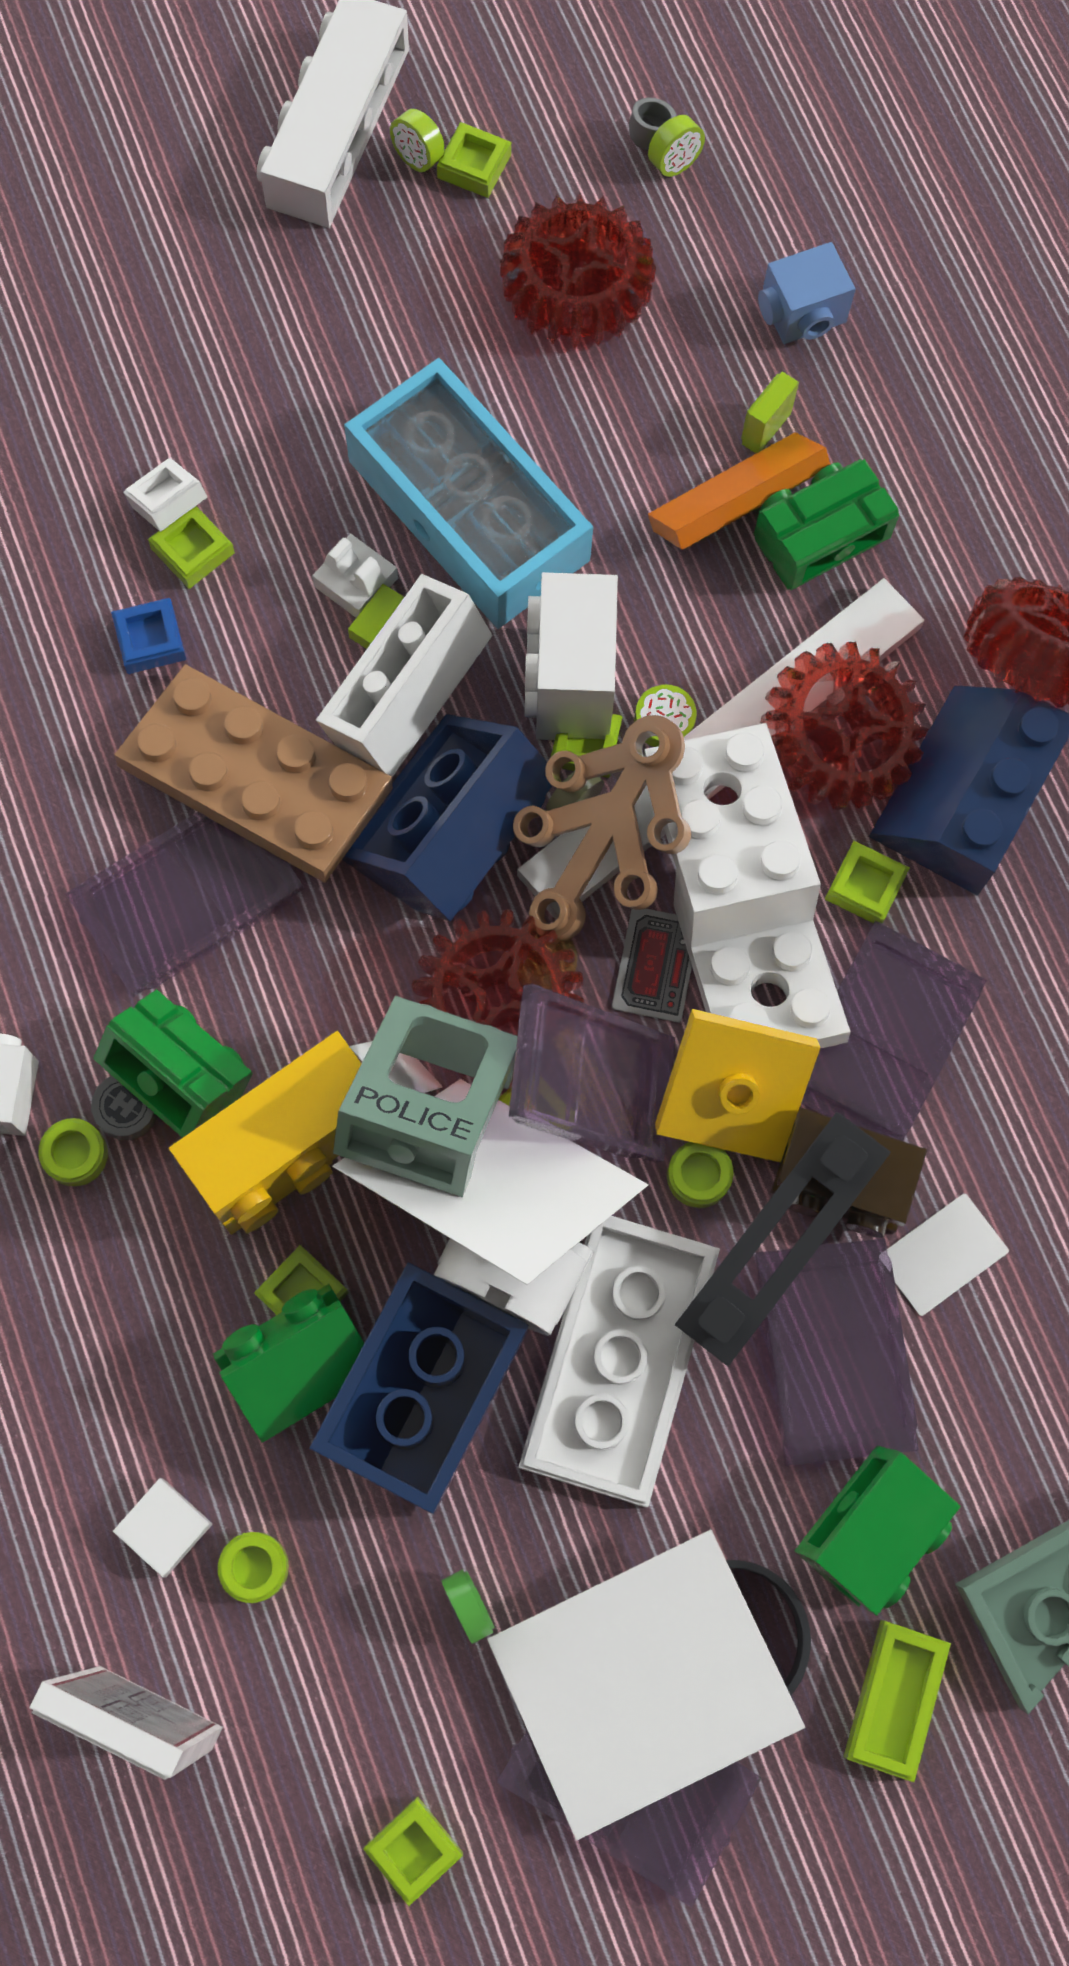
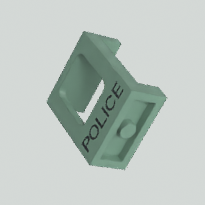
[333,996,521,1197]

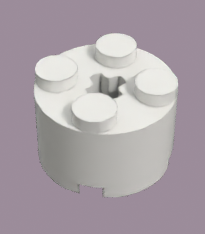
[434,1239,593,1336]

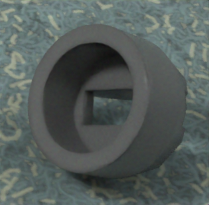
[629,97,676,151]

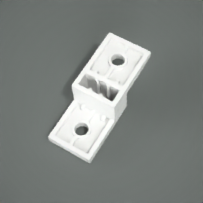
[644,723,850,1049]

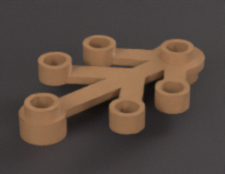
[513,715,691,941]

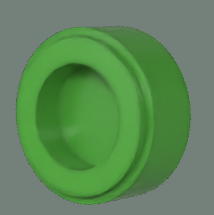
[441,1569,495,1644]

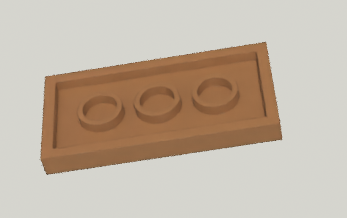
[114,664,393,883]

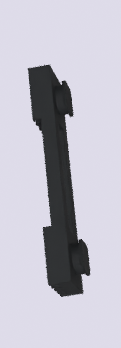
[675,1112,891,1367]

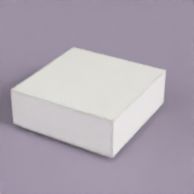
[123,458,207,532]
[113,1478,212,1577]

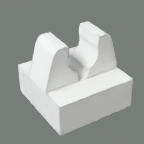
[312,533,398,618]

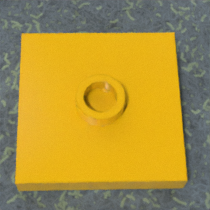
[655,1009,821,1162]

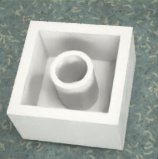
[525,572,618,740]

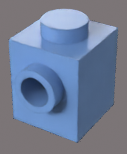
[758,242,856,344]

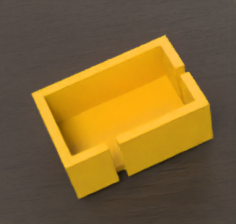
[169,1030,362,1235]

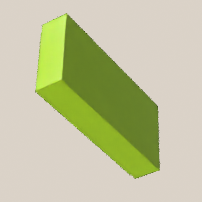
[843,1620,951,1782]

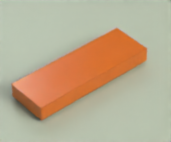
[648,432,830,549]

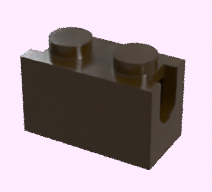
[770,1108,927,1238]

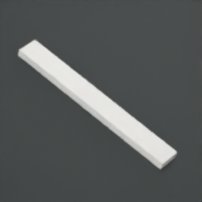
[517,578,925,920]

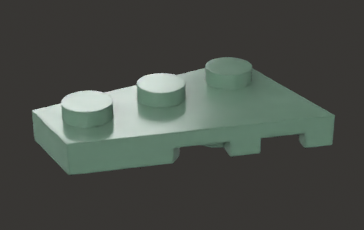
[955,1520,1069,1714]

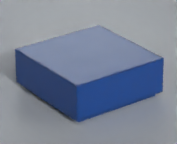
[111,598,187,674]

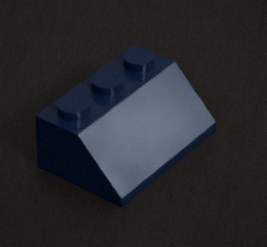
[869,685,1069,896]
[342,714,553,922]
[309,1262,529,1515]

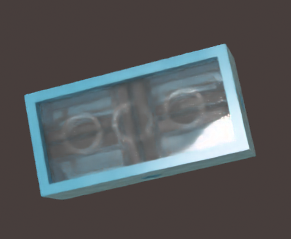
[344,358,593,629]

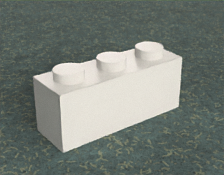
[316,574,493,777]

